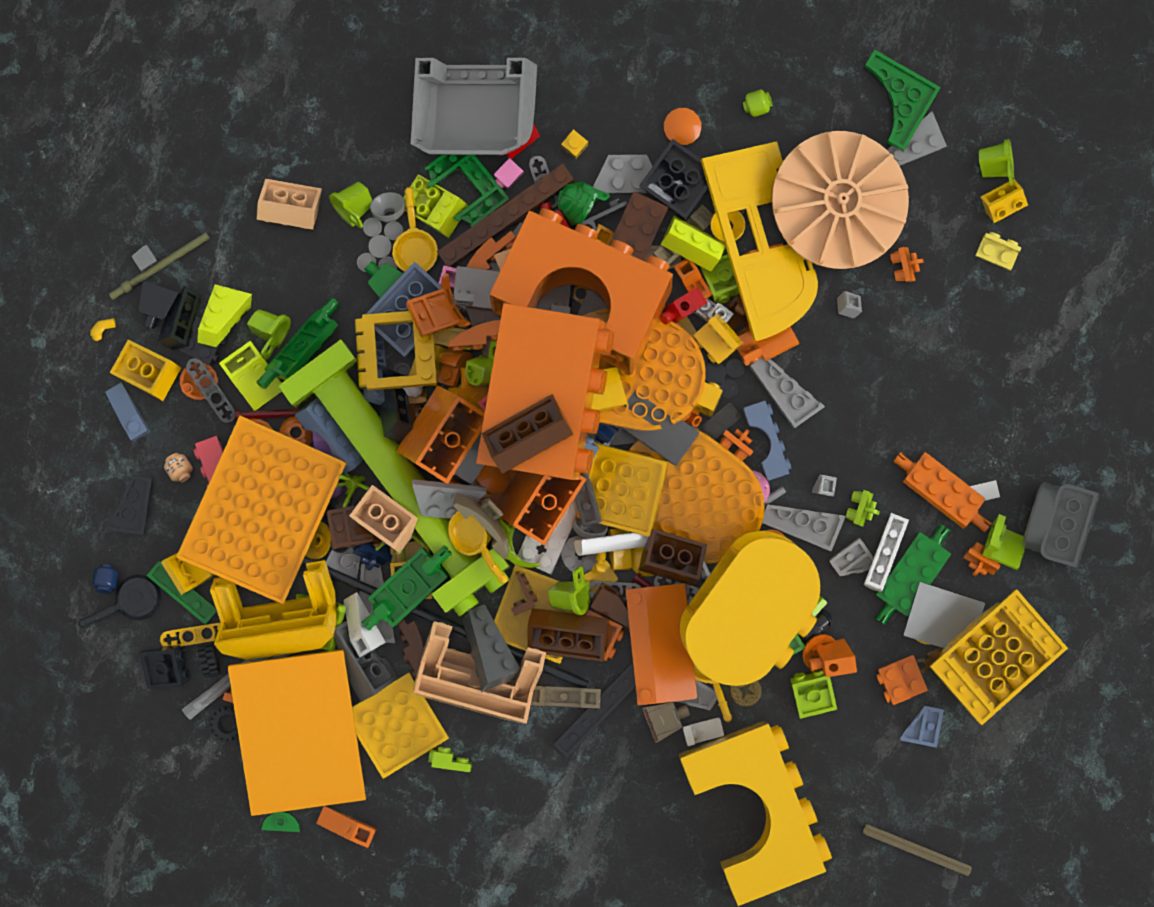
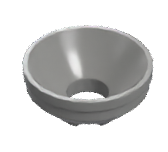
[370,192,405,222]
[573,516,608,539]

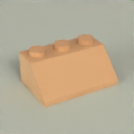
[257,179,322,229]
[349,485,418,554]

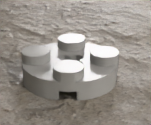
[561,536,597,574]

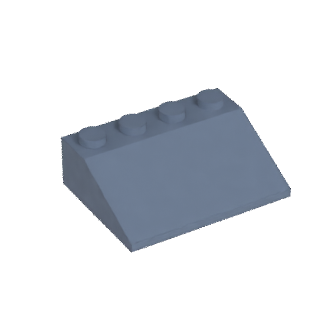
[366,262,441,359]

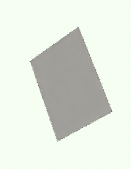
[904,582,985,648]

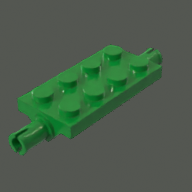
[256,298,340,390]
[875,524,951,625]
[361,545,452,631]

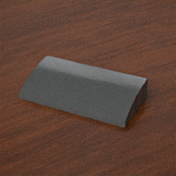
[620,390,700,467]

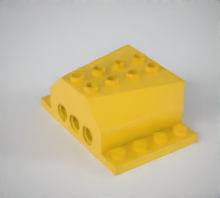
[929,590,1068,725]

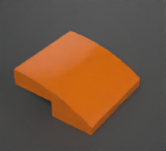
[747,325,799,361]

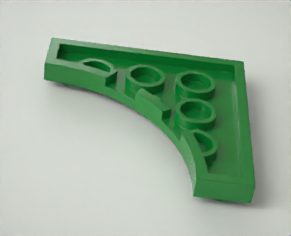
[864,49,941,152]

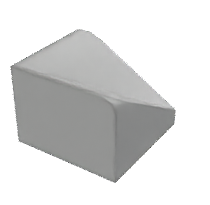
[132,245,158,272]
[837,291,862,318]

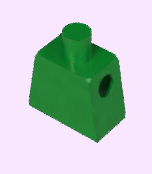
[364,261,403,299]

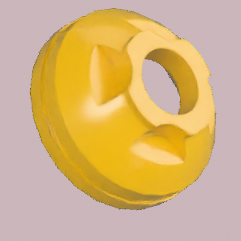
[710,211,745,242]

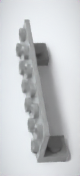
[452,266,571,314]

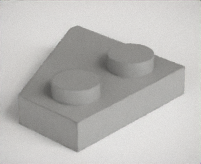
[828,537,874,576]

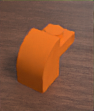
[673,259,712,299]
[736,327,763,366]
[437,348,474,387]

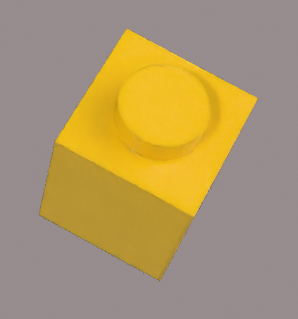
[561,129,588,159]

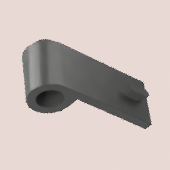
[574,198,627,232]

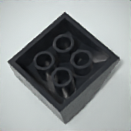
[639,139,709,221]

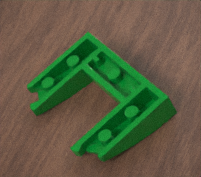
[424,154,510,227]

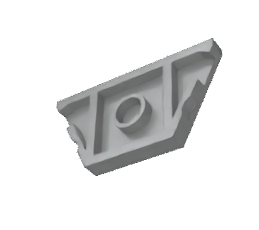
[593,155,653,194]
[412,479,486,519]

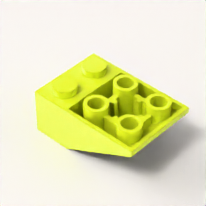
[403,174,469,238]
[219,341,282,411]

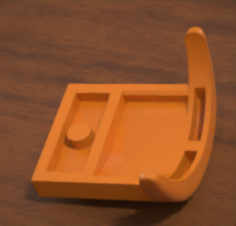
[406,274,471,338]

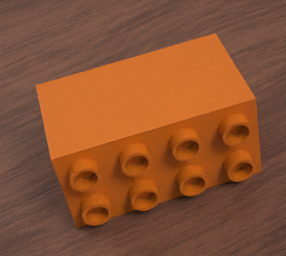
[476,303,614,480]

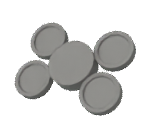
[357,218,403,272]

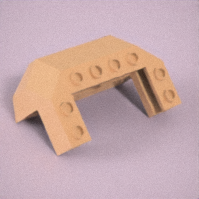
[412,621,546,724]

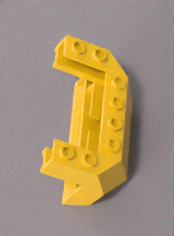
[210,560,337,660]

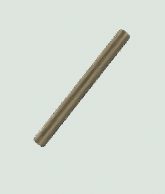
[863,824,972,876]

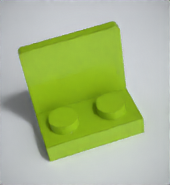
[982,514,1025,570]

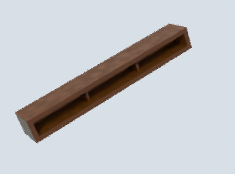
[437,164,575,267]

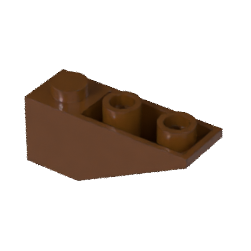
[590,582,630,631]

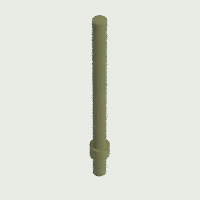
[109,232,210,300]

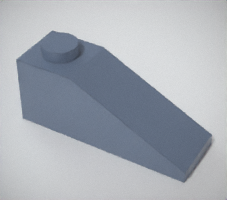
[105,382,151,441]

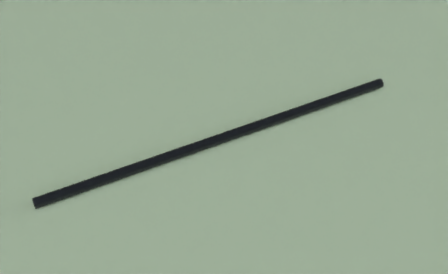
[301,556,589,688]

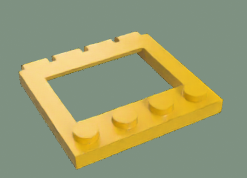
[355,311,437,391]

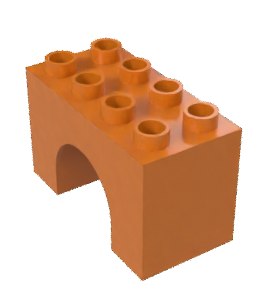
[489,208,673,374]
[396,386,587,546]

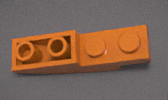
[467,231,517,270]
[448,320,500,351]

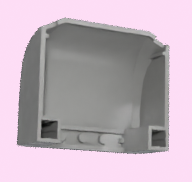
[411,58,537,155]

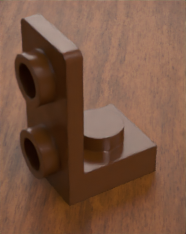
[511,571,537,616]

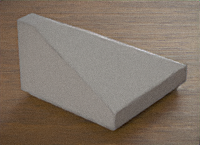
[811,475,837,497]

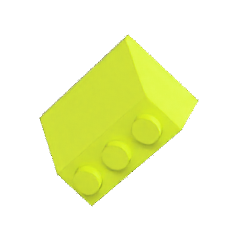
[661,216,725,272]

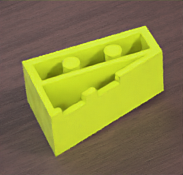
[198,285,252,347]

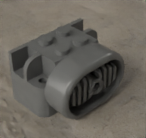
[1023,482,1100,569]

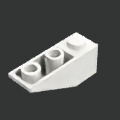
[344,592,386,657]

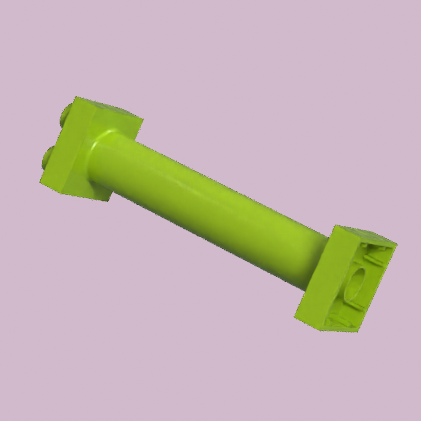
[278,340,510,616]

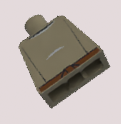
[642,702,690,743]

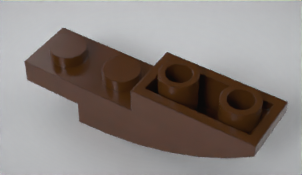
[396,618,424,680]

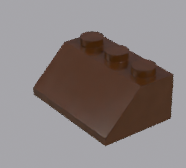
[639,529,707,586]

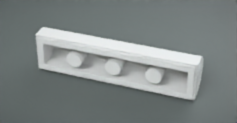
[864,513,909,592]
[574,533,648,556]

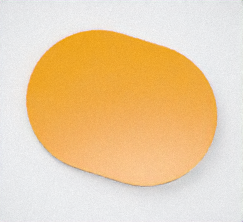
[582,309,705,431]
[629,429,765,564]

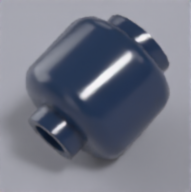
[92,564,119,594]

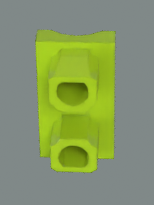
[846,490,880,527]

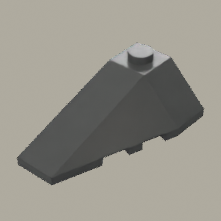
[333,621,398,702]

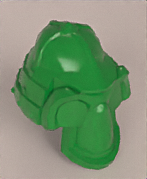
[557,181,610,226]

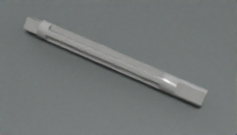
[182,657,270,719]

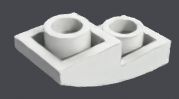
[693,298,733,323]

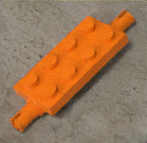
[893,452,992,532]

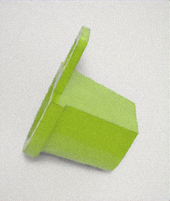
[979,139,1014,185]
[329,182,372,229]
[247,309,291,360]
[466,340,497,387]
[548,566,590,615]

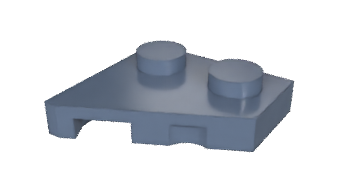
[899,706,944,748]

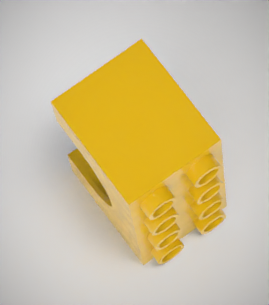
[678,721,832,906]

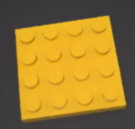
[577,443,668,537]
[494,565,575,664]
[352,672,449,779]

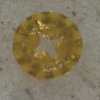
[731,681,761,706]

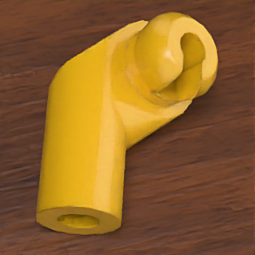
[90,318,116,341]

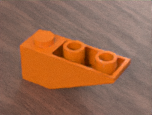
[316,806,377,848]

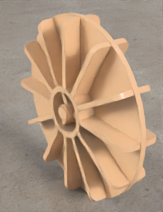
[772,131,909,269]

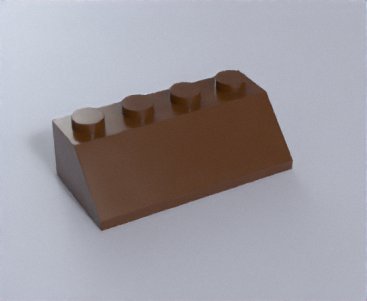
[482,394,573,474]
[528,608,608,662]

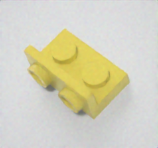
[975,232,1021,271]

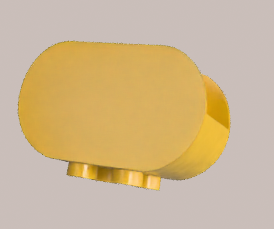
[680,531,820,686]

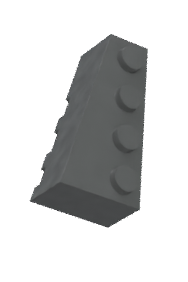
[462,604,521,693]

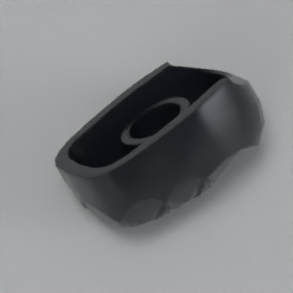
[797,609,834,646]

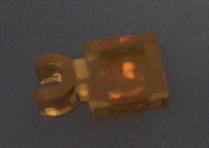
[916,647,944,673]

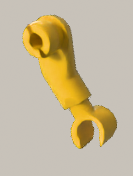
[592,552,606,576]

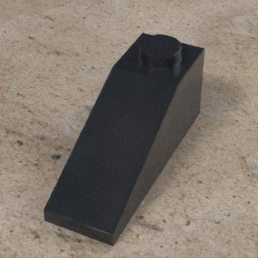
[158,286,201,350]

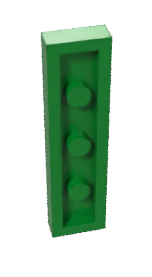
[146,561,217,625]

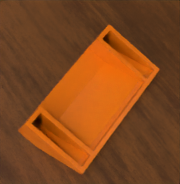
[626,583,697,705]

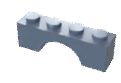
[295,398,364,475]
[743,401,792,481]

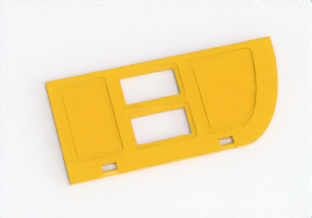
[701,141,818,342]

